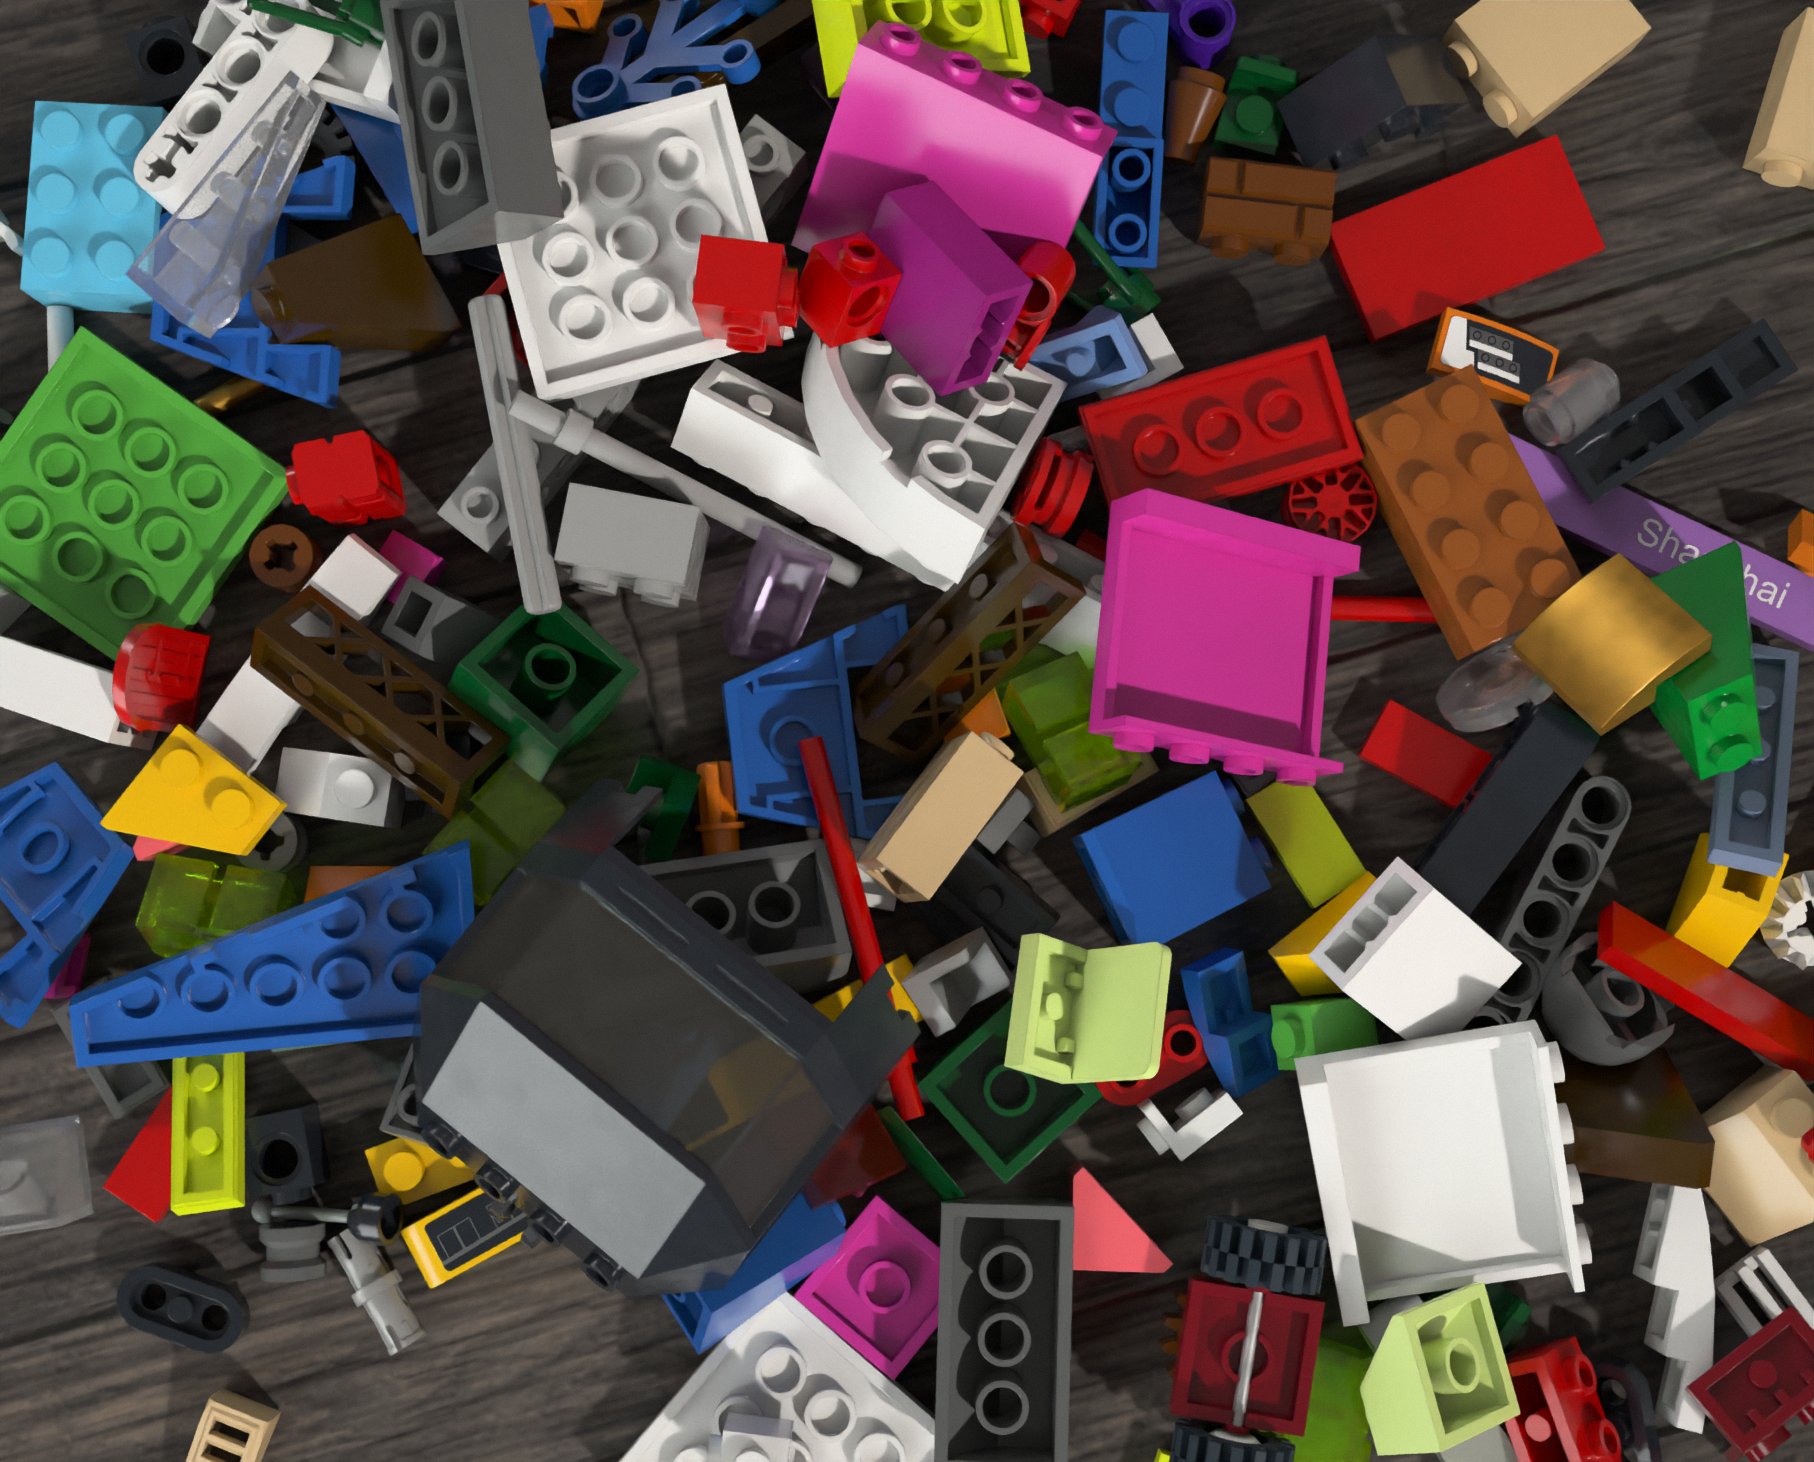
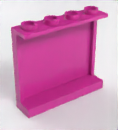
[791,20,1118,288]
[1088,488,1361,786]

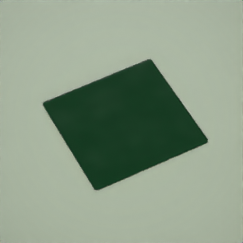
[870,1106,965,1200]

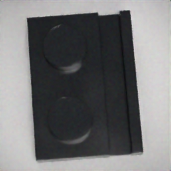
[901,840,1061,972]

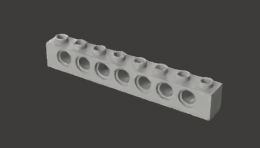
[437,114,809,564]

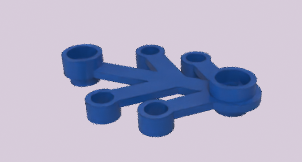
[572,0,781,121]

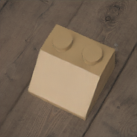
[1701,1065,1814,1247]

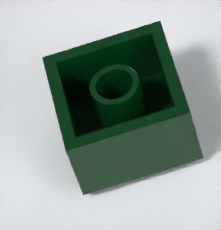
[447,602,640,784]
[916,993,1103,1184]

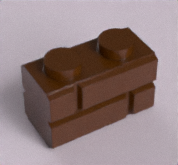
[1195,156,1337,266]

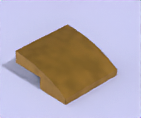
[1512,553,1713,736]

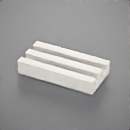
[1714,1245,1814,1338]

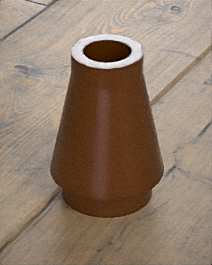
[1163,66,1227,166]

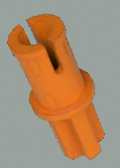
[694,761,745,856]

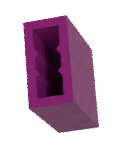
[868,181,1034,397]

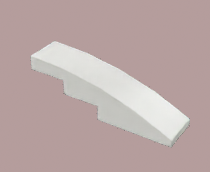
[196,533,403,775]
[1632,1183,1715,1434]

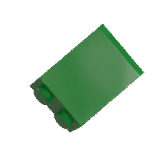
[1648,541,1762,781]

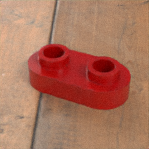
[1093,1009,1209,1106]

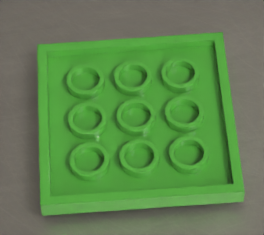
[0,326,289,662]

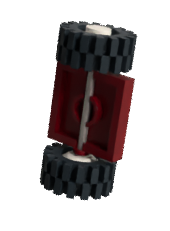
[1168,1214,1328,1462]

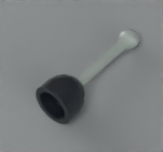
[251,1192,404,1246]

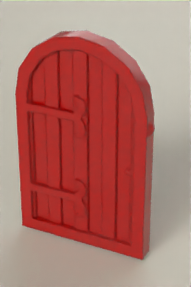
[112,622,211,733]

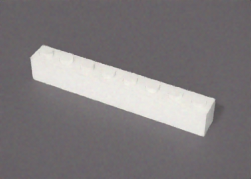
[671,359,1105,672]

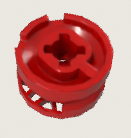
[1010,436,1094,539]
[1280,463,1377,543]

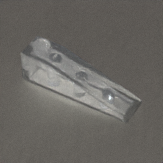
[125,70,327,338]

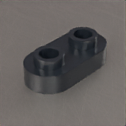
[116,1262,250,1354]
[1592,1357,1662,1462]

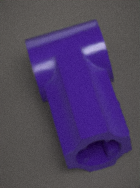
[1137,0,1236,69]

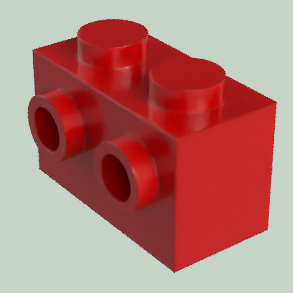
[692,234,801,353]
[1504,1336,1622,1462]

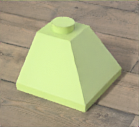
[1360,1281,1521,1456]

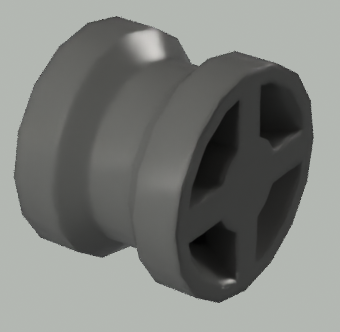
[235,812,311,874]
[259,1220,327,1282]

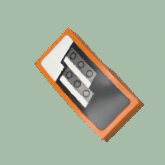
[1426,307,1559,412]

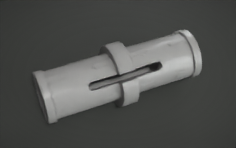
[327,1228,428,1356]

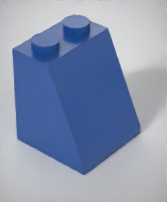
[1070,771,1273,946]
[661,1124,847,1355]

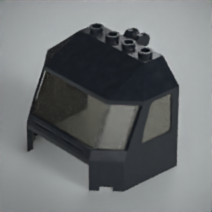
[412,778,921,1298]

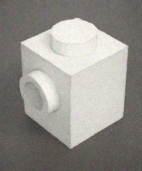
[706,1412,794,1462]

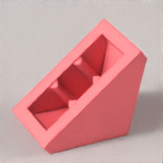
[1068,1160,1173,1273]

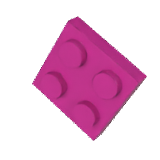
[793,1192,940,1381]

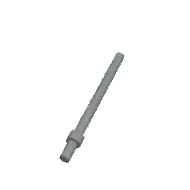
[508,389,862,589]

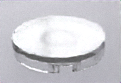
[1435,639,1554,732]

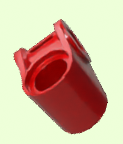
[1001,241,1076,371]

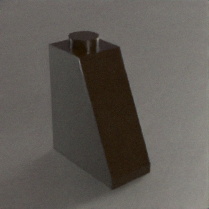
[249,213,462,352]
[1554,1047,1715,1189]

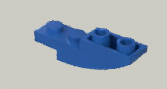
[1092,10,1169,269]

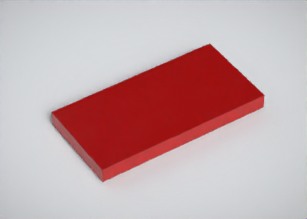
[1328,134,1606,345]
[1077,335,1364,518]

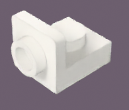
[1136,1087,1243,1161]

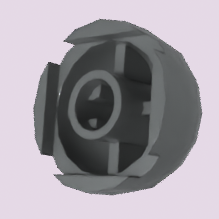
[1539,932,1675,1066]

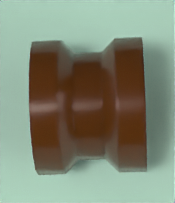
[249,524,325,594]

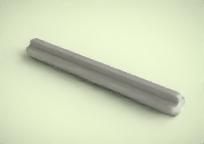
[468,294,562,615]

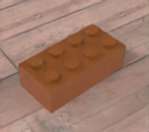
[1353,364,1583,661]

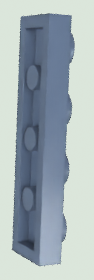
[1707,643,1800,877]

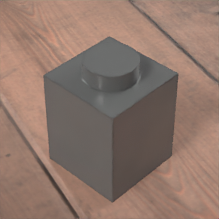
[381,575,501,670]

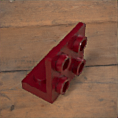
[1685,1305,1814,1462]

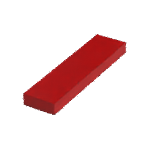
[1597,901,1814,1083]

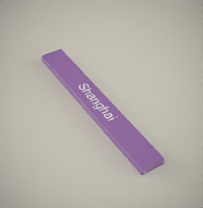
[1508,433,1814,652]

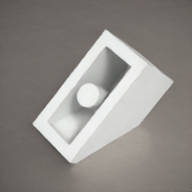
[275,747,405,829]

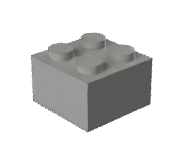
[554,482,710,608]

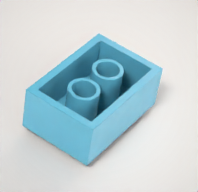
[20,101,169,314]

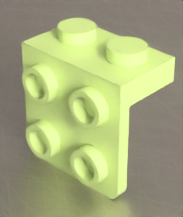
[1004,933,1172,1084]

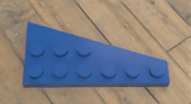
[68,838,480,1068]

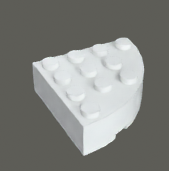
[801,332,1068,584]

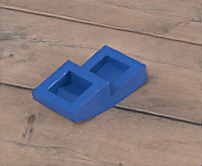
[1180,947,1282,1098]

